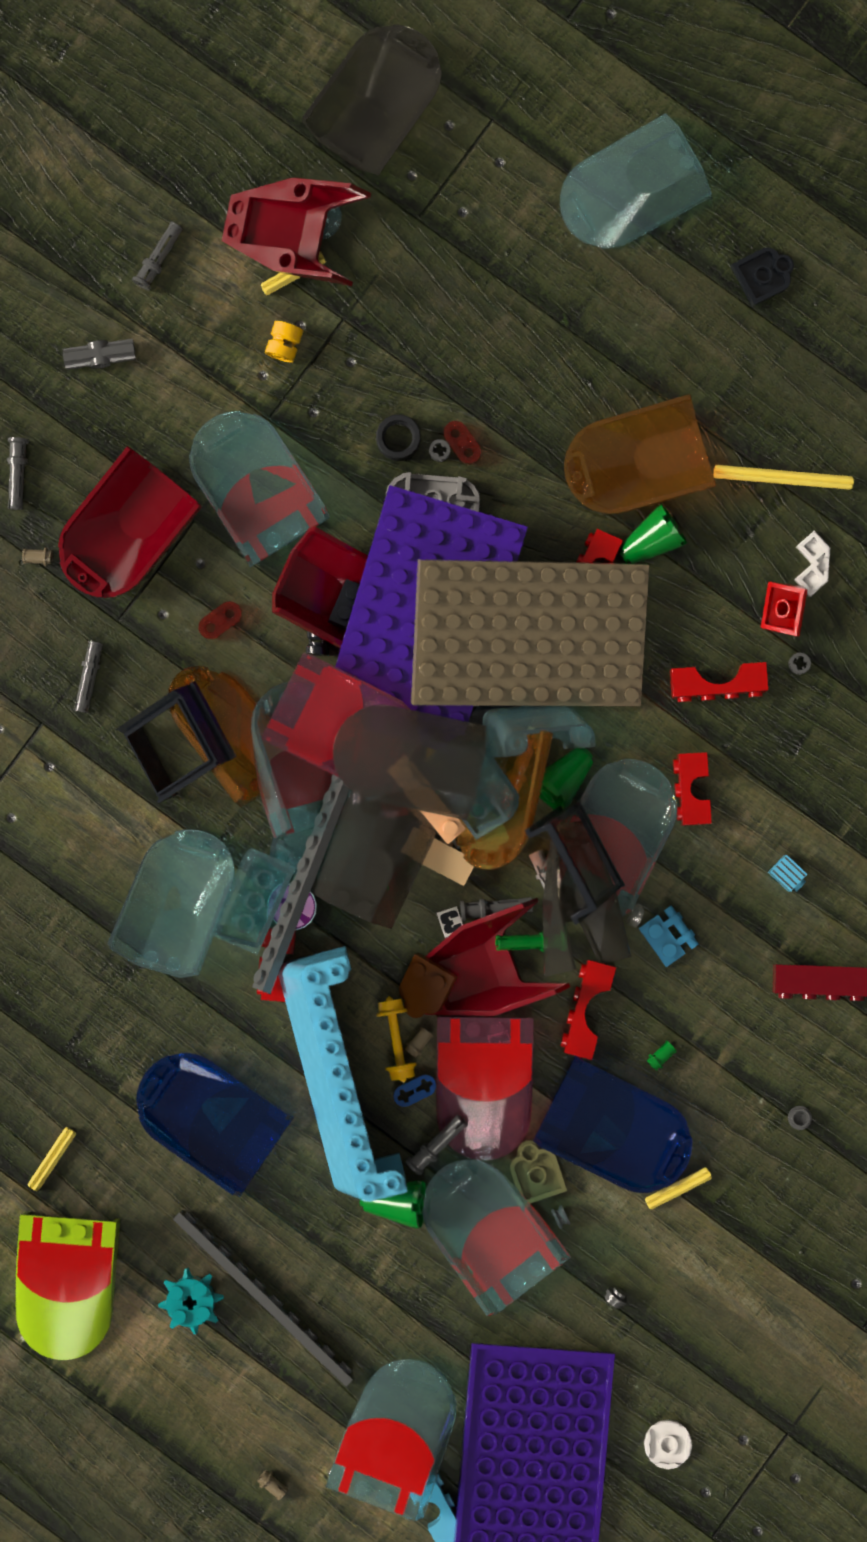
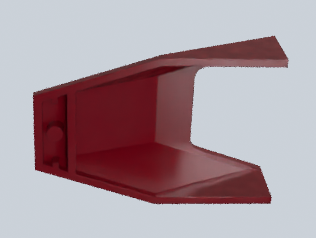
[425,898,570,1016]

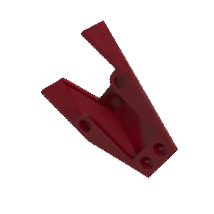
[222,178,371,286]

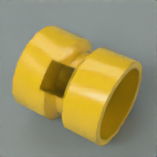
[264,321,304,363]

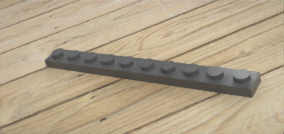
[252,764,357,994]
[173,1210,353,1386]

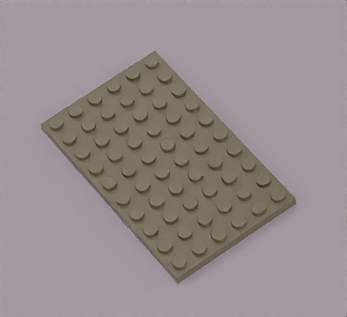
[411,559,649,706]

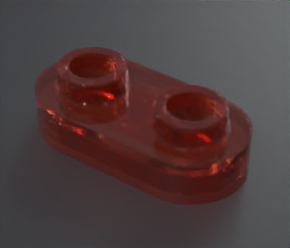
[444,421,481,465]
[199,601,242,640]

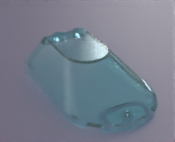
[560,113,712,249]
[108,830,235,978]

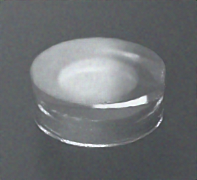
[627,903,644,928]

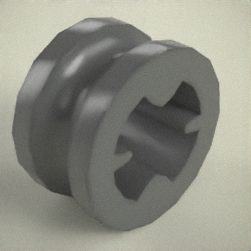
[429,439,450,462]
[788,653,811,675]
[551,1205,571,1229]

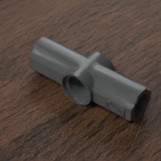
[63,339,136,370]

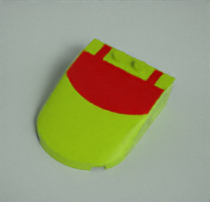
[16,1211,120,1360]

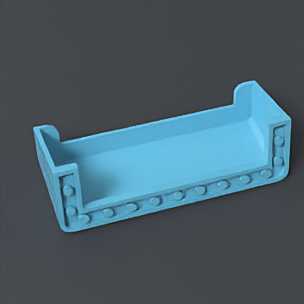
[279,946,407,1202]

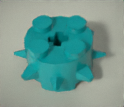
[158,1268,224,1334]

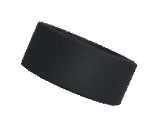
[376,414,420,461]

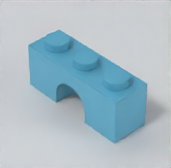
[410,1469,456,1542]

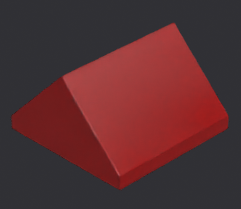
[761,581,808,636]

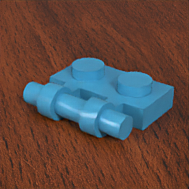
[638,905,699,967]

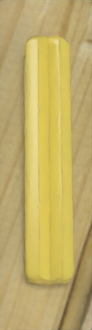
[261,252,325,295]
[28,1127,76,1191]
[645,1167,712,1209]

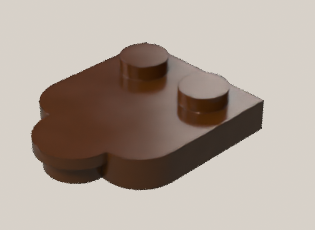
[399,952,458,1018]

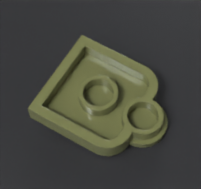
[510,1140,567,1206]

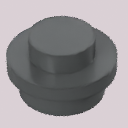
[788,1106,812,1130]
[604,1287,627,1309]

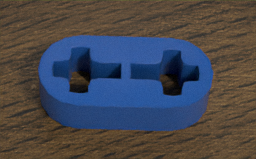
[394,1074,436,1107]

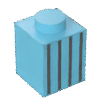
[768,855,807,892]

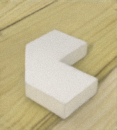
[794,530,830,597]

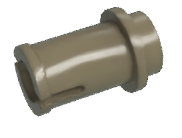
[22,547,53,566]
[405,1027,433,1058]
[257,1470,288,1501]

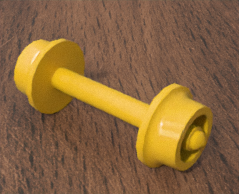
[376,996,417,1083]

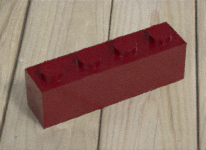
[772,964,867,1001]

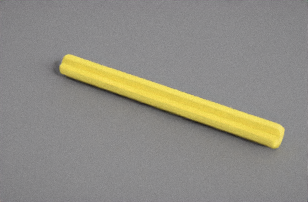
[713,465,854,490]

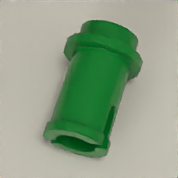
[646,1040,677,1071]

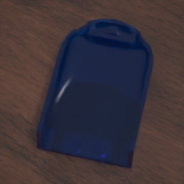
[136,1053,294,1197]
[533,1056,692,1193]

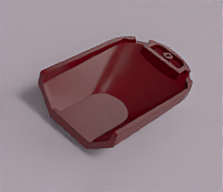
[58,446,203,598]
[272,527,368,648]

